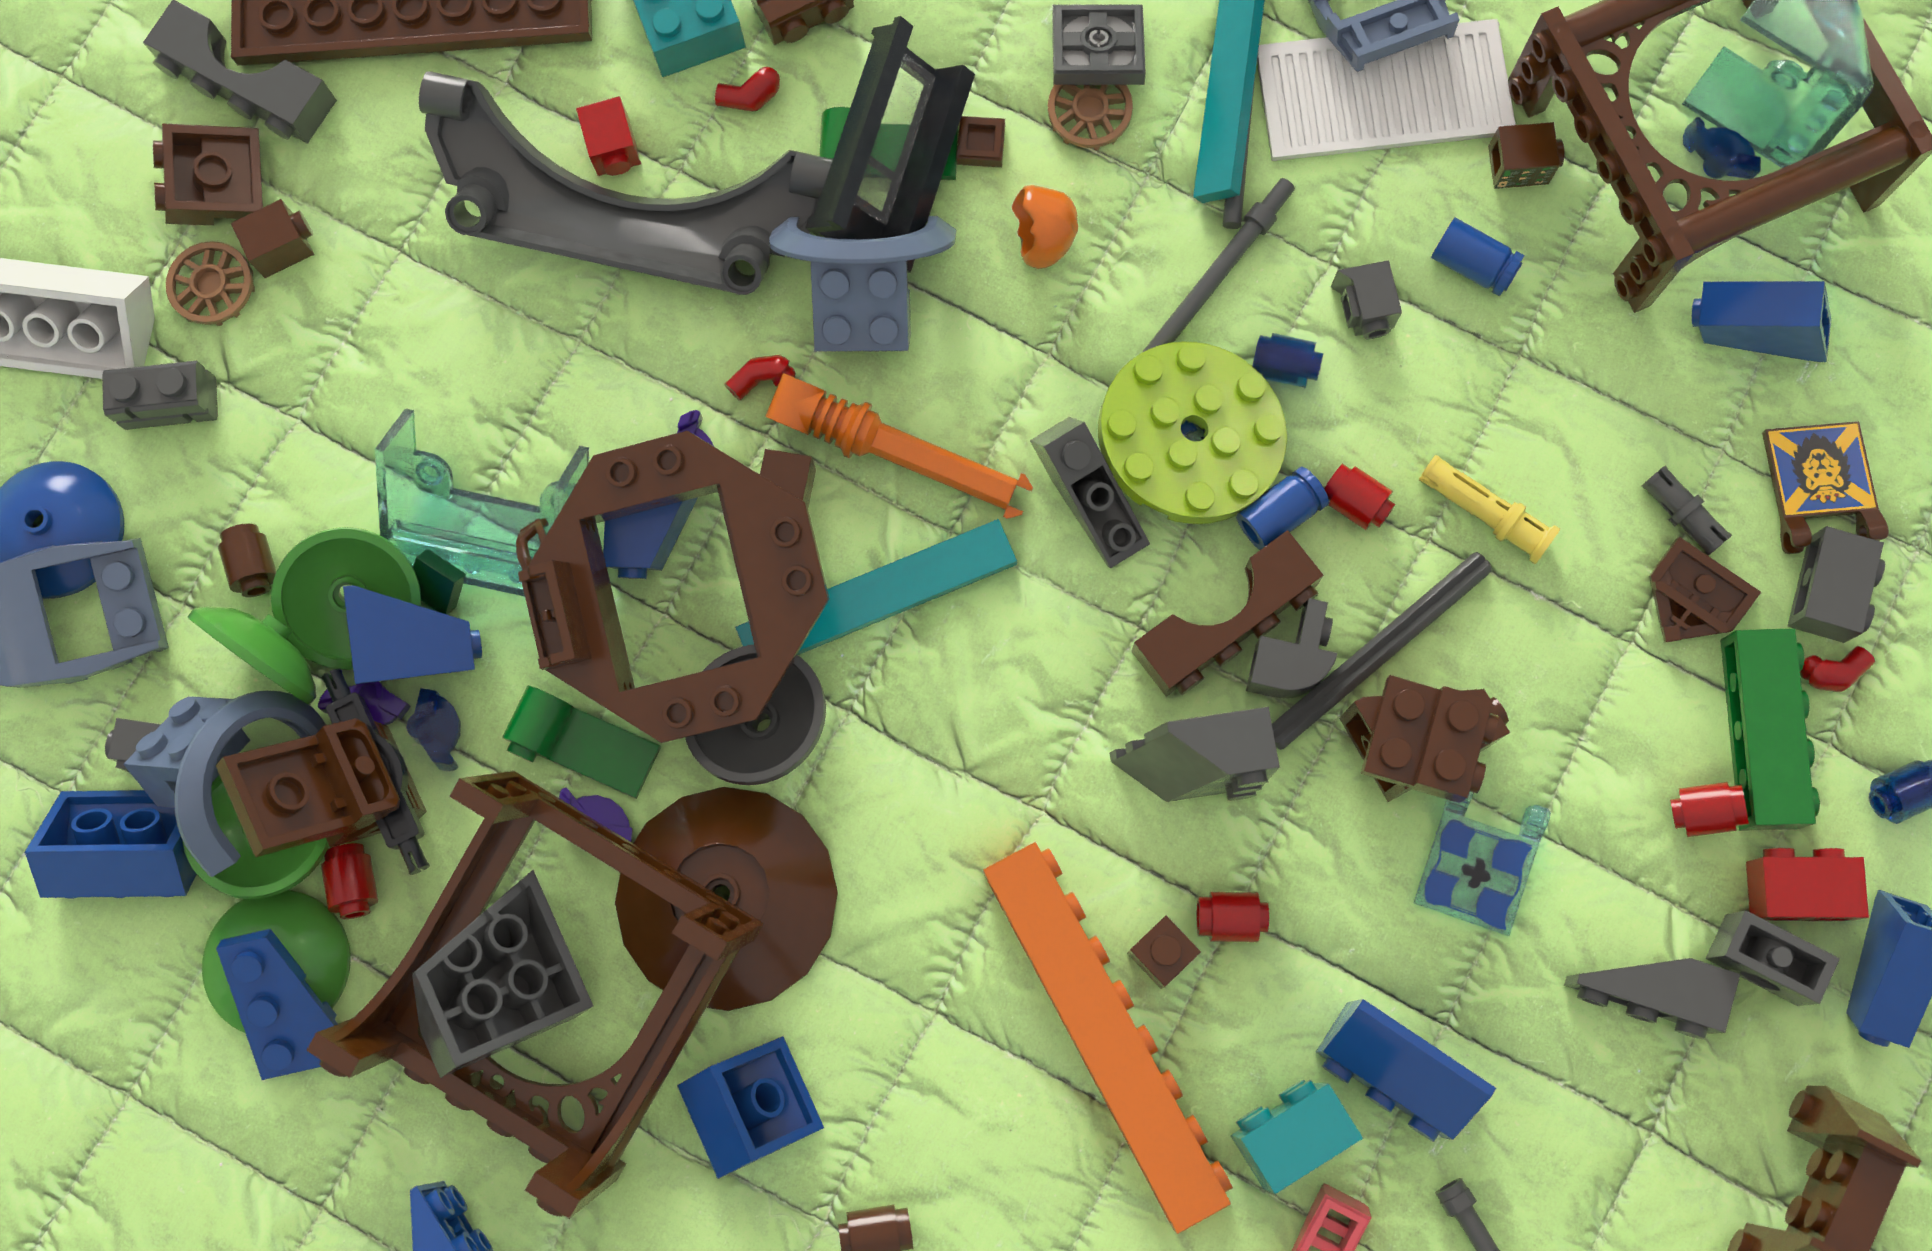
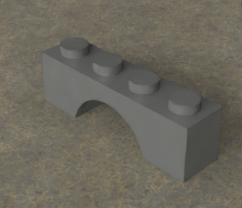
[143,0,337,144]

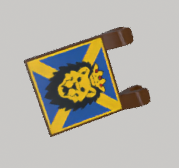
[1762,421,1889,554]

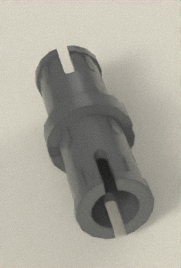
[1642,465,1732,555]

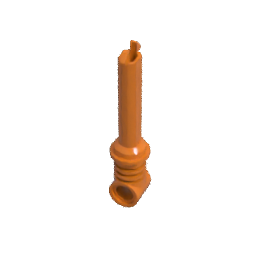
[765,373,1033,519]

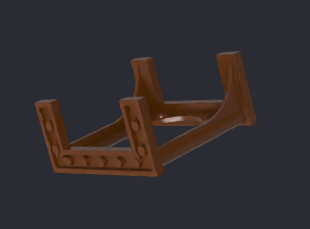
[1508,0,1932,313]
[306,771,764,1219]

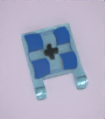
[1413,791,1551,936]

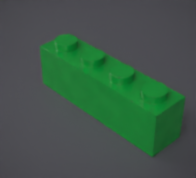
[1720,629,1820,831]

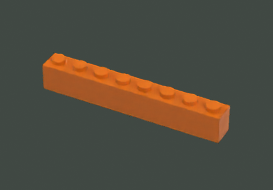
[983,842,1233,1234]

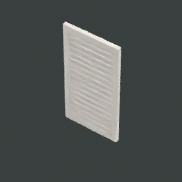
[1257,19,1516,161]

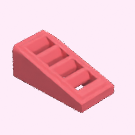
[1292,1184,1372,1251]

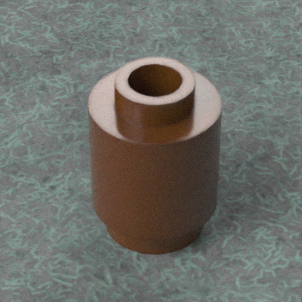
[218,523,276,597]
[838,1204,913,1251]

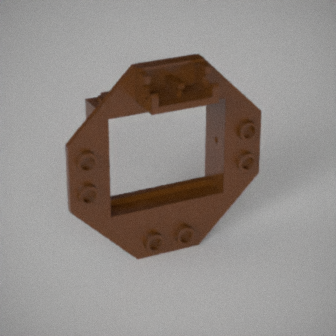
[518,431,830,743]

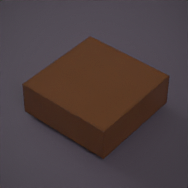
[957,116,1005,168]

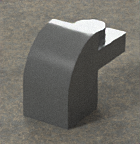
[1246,598,1338,699]

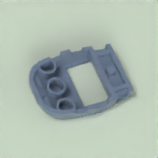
[1308,0,1460,72]
[0,538,169,688]

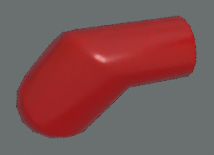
[715,67,780,112]

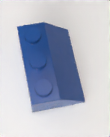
[25,790,197,899]
[1316,999,1496,1142]

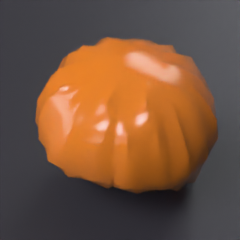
[1012,185,1078,269]

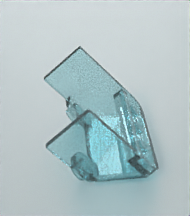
[1682,0,1874,168]
[375,408,589,597]

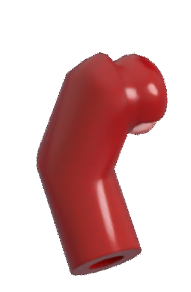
[724,355,796,401]
[1800,646,1875,692]

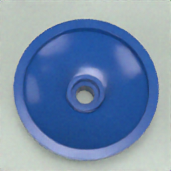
[0,461,124,599]

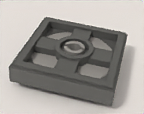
[1052,5,1145,85]

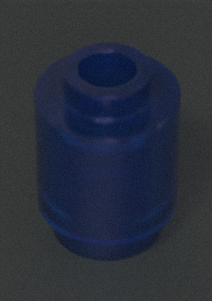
[1252,333,1324,388]
[1869,760,1932,824]

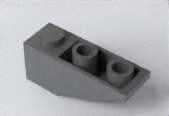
[1030,417,1150,568]
[1564,958,1740,1040]

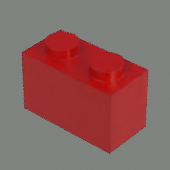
[1746,848,1869,921]

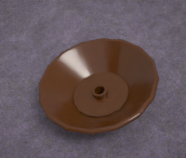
[615,787,838,1011]

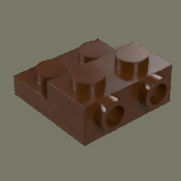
[153,123,263,225]
[1361,675,1499,803]

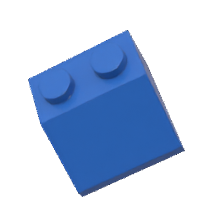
[677,1036,824,1179]

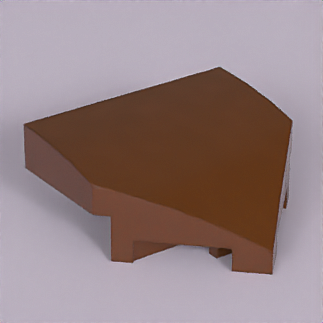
[1649,537,1761,642]

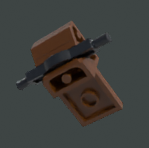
[216,669,430,875]

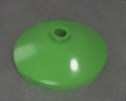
[271,527,421,670]
[187,607,316,705]
[183,775,329,899]
[202,890,351,1033]

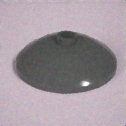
[685,645,826,785]

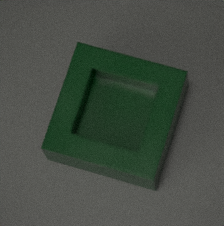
[413,549,466,614]

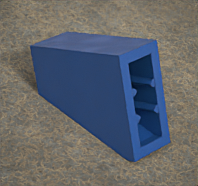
[1692,281,1831,362]
[603,497,698,579]
[343,585,482,684]
[1846,890,1932,1048]

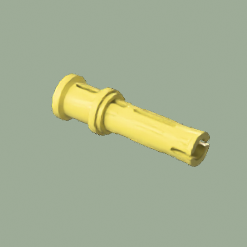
[1419,455,1560,564]

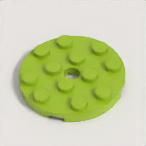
[1098,342,1287,524]

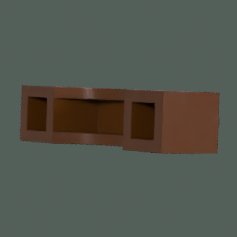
[1132,530,1324,697]

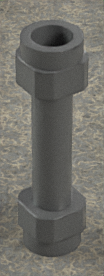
[1435,1178,1500,1251]

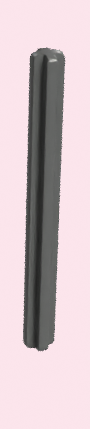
[1272,552,1492,750]

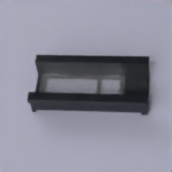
[805,16,975,273]

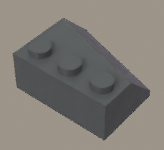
[1109,707,1280,802]
[412,870,593,1078]

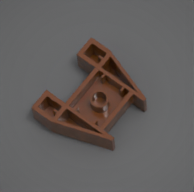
[1728,1086,1921,1251]

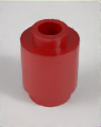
[1324,463,1396,530]
[1670,782,1749,837]
[321,843,379,919]
[1196,892,1269,942]

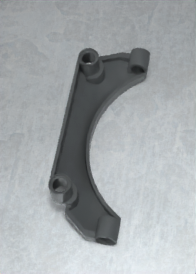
[419,71,833,295]

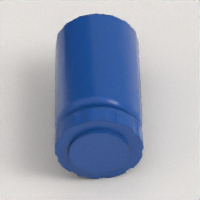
[1431,217,1525,296]
[1236,467,1329,550]

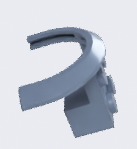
[769,216,956,351]
[123,690,326,877]

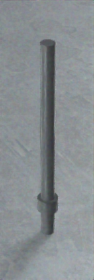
[1143,178,1295,352]

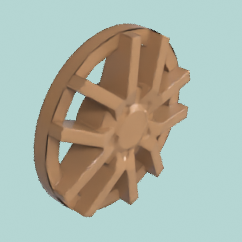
[1048,85,1133,150]
[166,241,255,326]

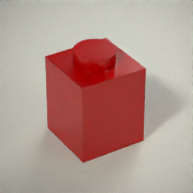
[576,96,641,176]

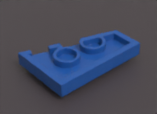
[216,929,338,1080]

